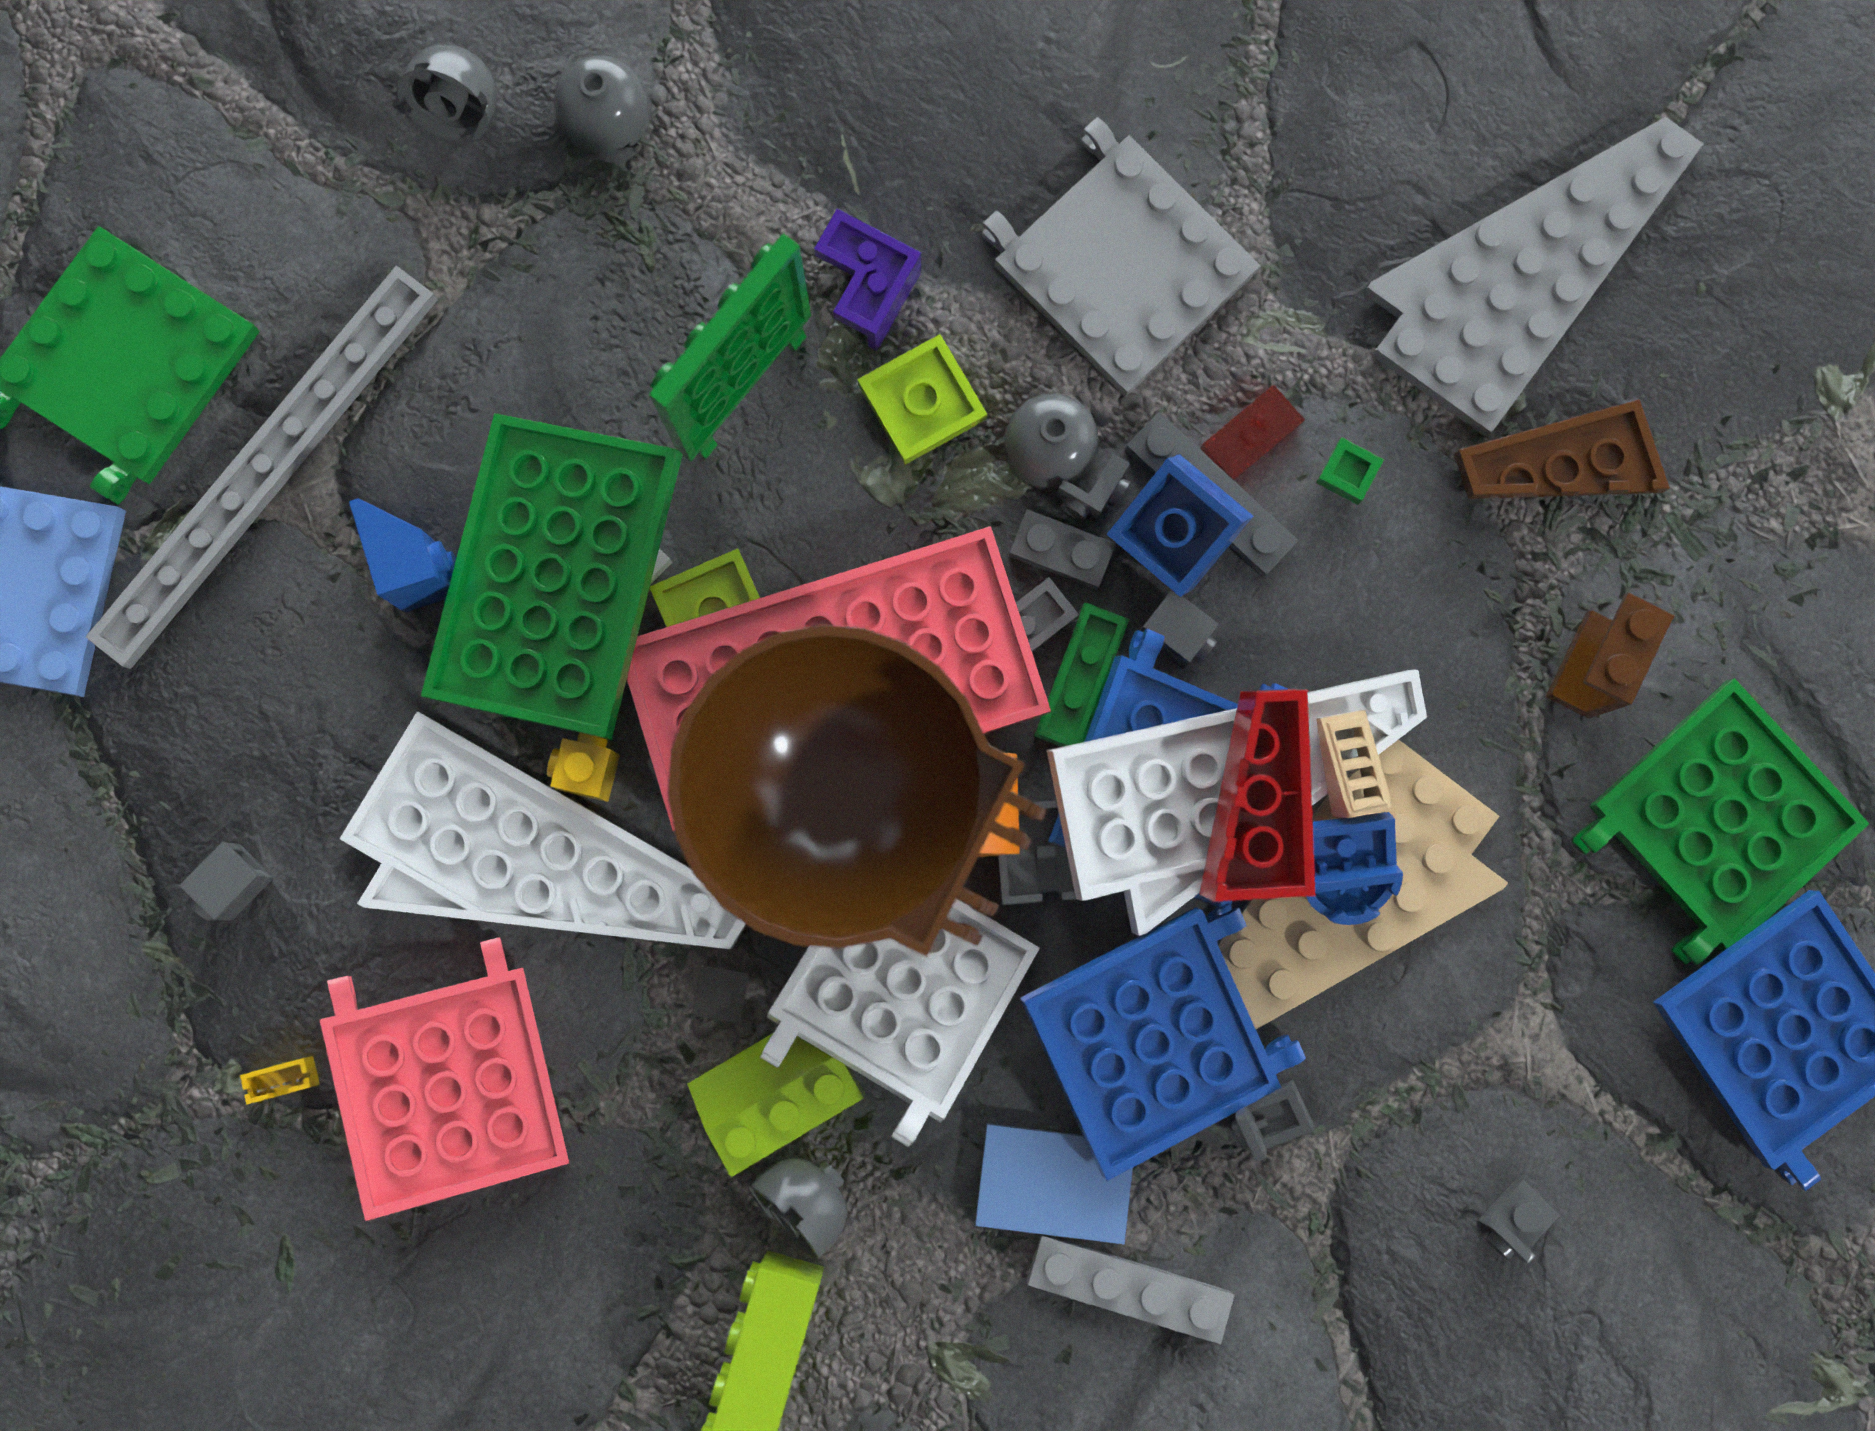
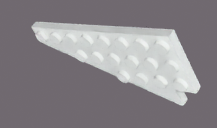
[1047,670,1427,935]
[340,712,746,949]

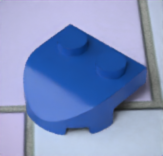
[1305,812,1403,925]

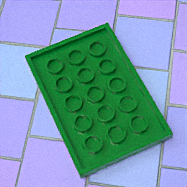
[421,413,683,740]

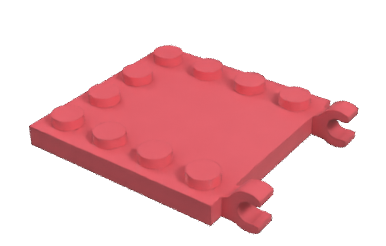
[320,937,569,1221]

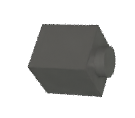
[1140,590,1219,669]
[179,842,274,921]

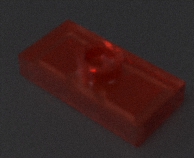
[1201,385,1305,481]

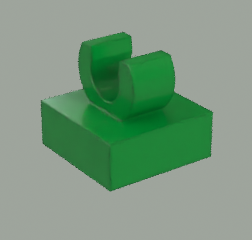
[1315,437,1384,505]

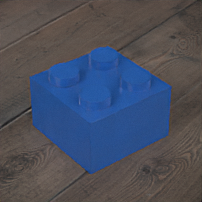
[1107,454,1254,597]

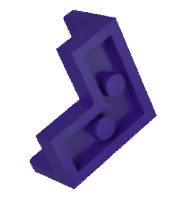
[814,209,921,351]

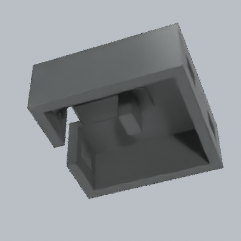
[997,800,1102,906]

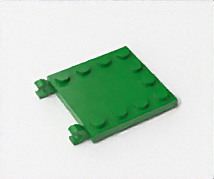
[0,226,260,505]
[649,233,811,461]
[1571,678,1870,965]

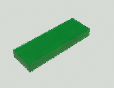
[1033,602,1130,748]

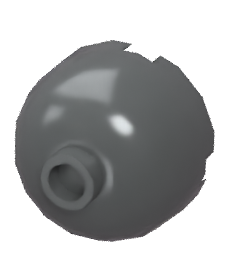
[397,43,497,142]
[554,55,650,156]
[1004,393,1098,491]
[748,1157,847,1260]

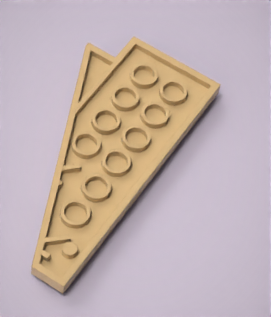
[1217,739,1508,1029]

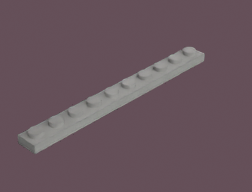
[86,265,438,669]

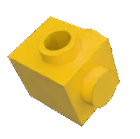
[547,733,620,802]

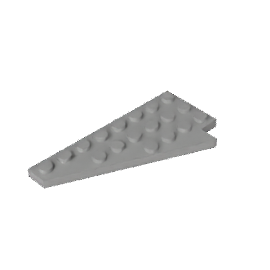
[1363,117,1704,437]

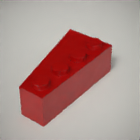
[1199,689,1315,902]

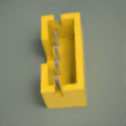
[240,1056,320,1105]

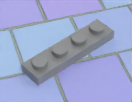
[1027,1234,1234,1344]

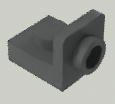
[1478,1177,1560,1264]

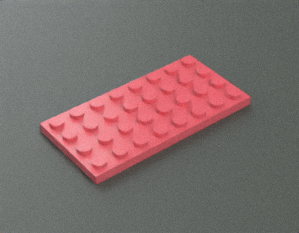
[627,526,1051,831]

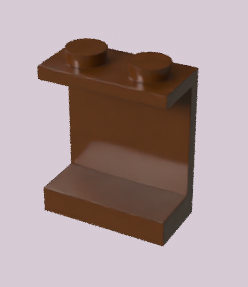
[1545,592,1674,719]

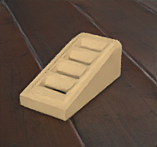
[1316,710,1392,818]

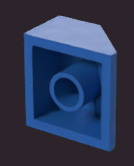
[349,498,456,612]

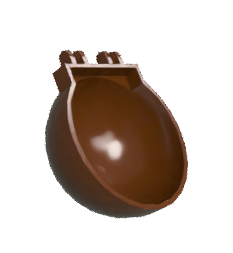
[668,624,1047,957]

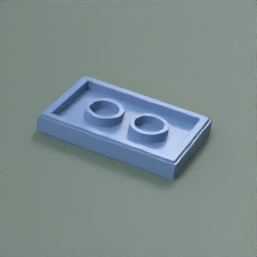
[975,1123,1133,1244]

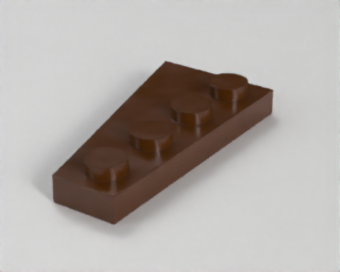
[1454,399,1670,499]

